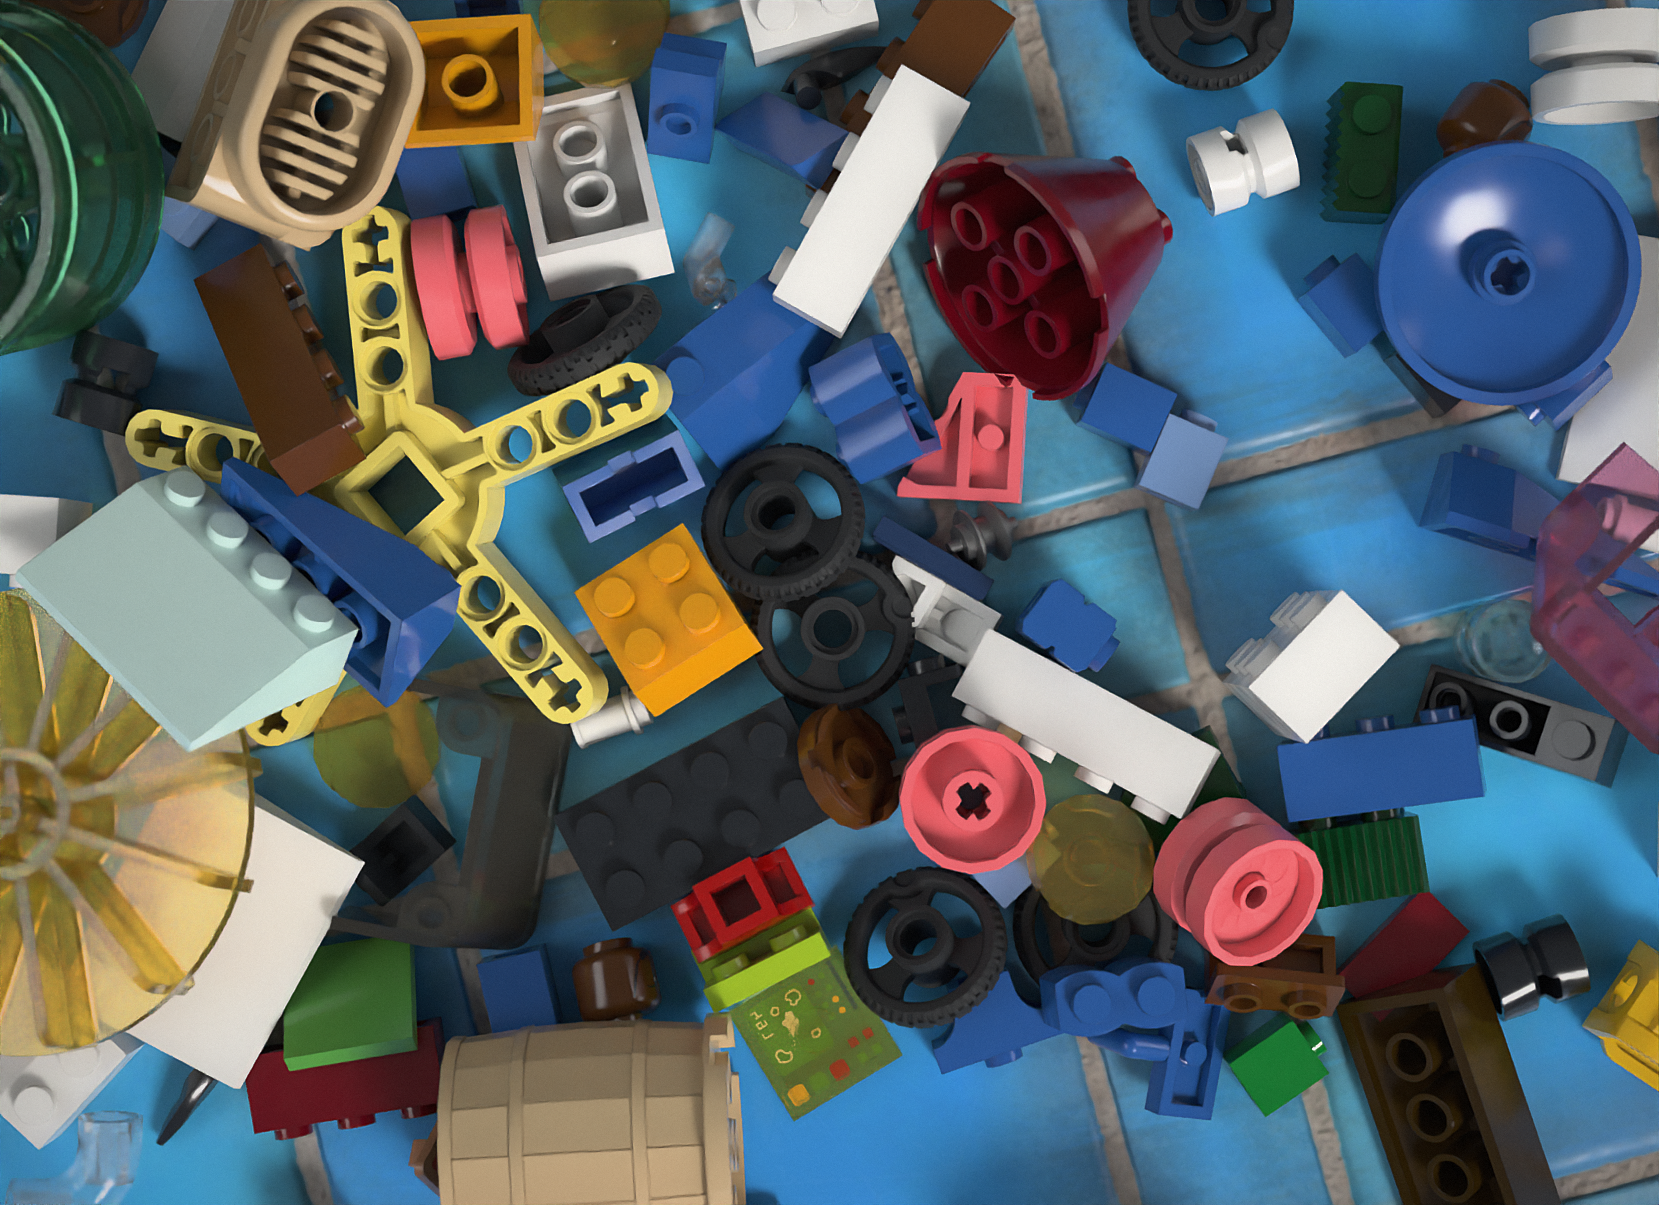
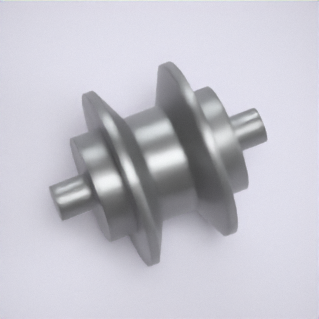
[945,501,1018,571]

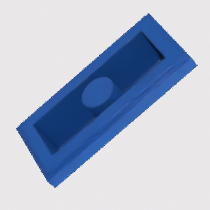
[714,92,850,190]

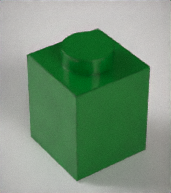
[1223,1012,1329,1117]

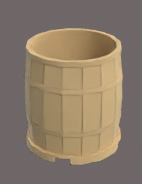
[438,1011,746,1205]

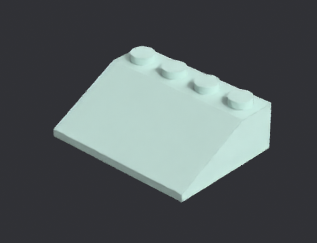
[15,464,359,752]

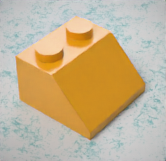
[405,14,544,149]

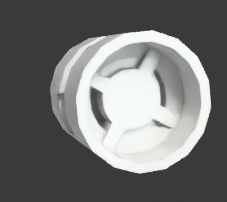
[1186,108,1300,217]

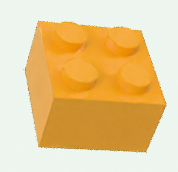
[574,523,764,717]

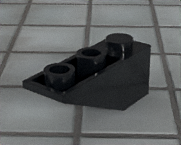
[1412,664,1631,788]

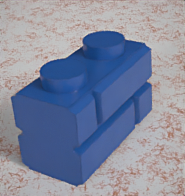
[1014,579,1120,673]

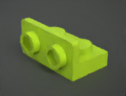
[691,908,831,1012]

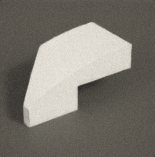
[892,555,1004,668]

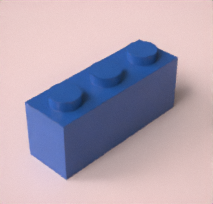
[1276,705,1487,822]

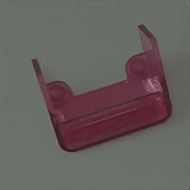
[1529,442,1659,754]

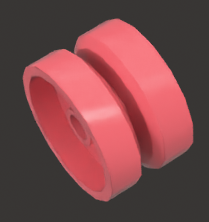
[410,204,530,361]
[898,724,1046,874]
[1153,797,1323,966]

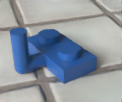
[1087,985,1231,1120]

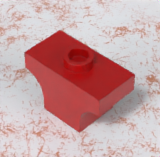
[670,846,816,965]

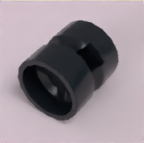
[52,328,159,436]
[1472,914,1591,1022]

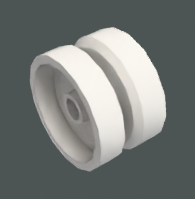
[1528,7,1659,125]

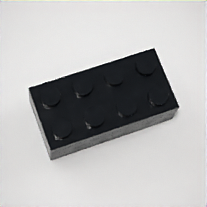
[553,695,831,932]

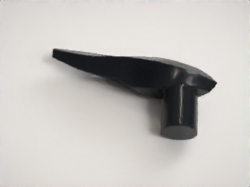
[781,46,887,110]
[156,1068,219,1146]

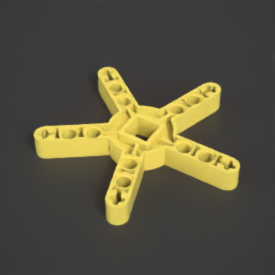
[125,206,673,746]

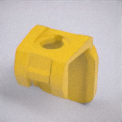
[1582,939,1659,1092]

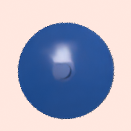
[1373,140,1642,406]

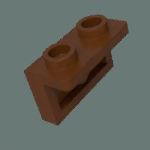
[1204,933,1345,1020]

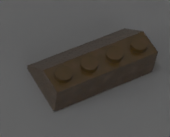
[1336,962,1561,1205]

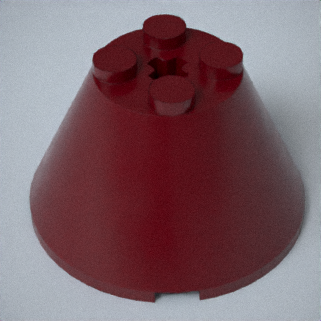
[917,152,1173,401]

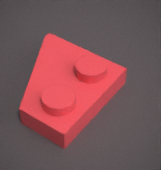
[897,372,1029,504]

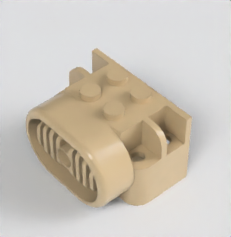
[163,0,425,252]

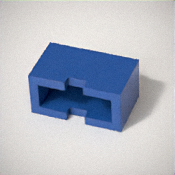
[552,413,705,544]

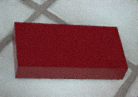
[1336,892,1470,1022]

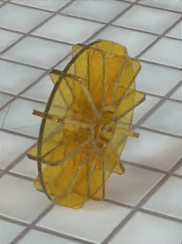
[0,588,263,1057]

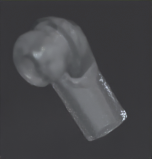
[683,212,738,310]

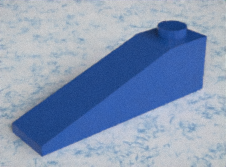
[650,249,836,473]
[1418,444,1659,601]
[220,456,461,708]

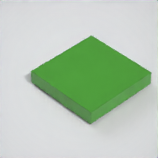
[284,932,418,1071]

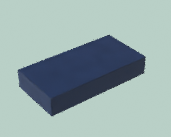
[871,515,995,601]

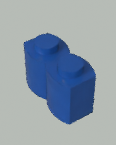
[809,332,942,484]
[1039,956,1189,1037]

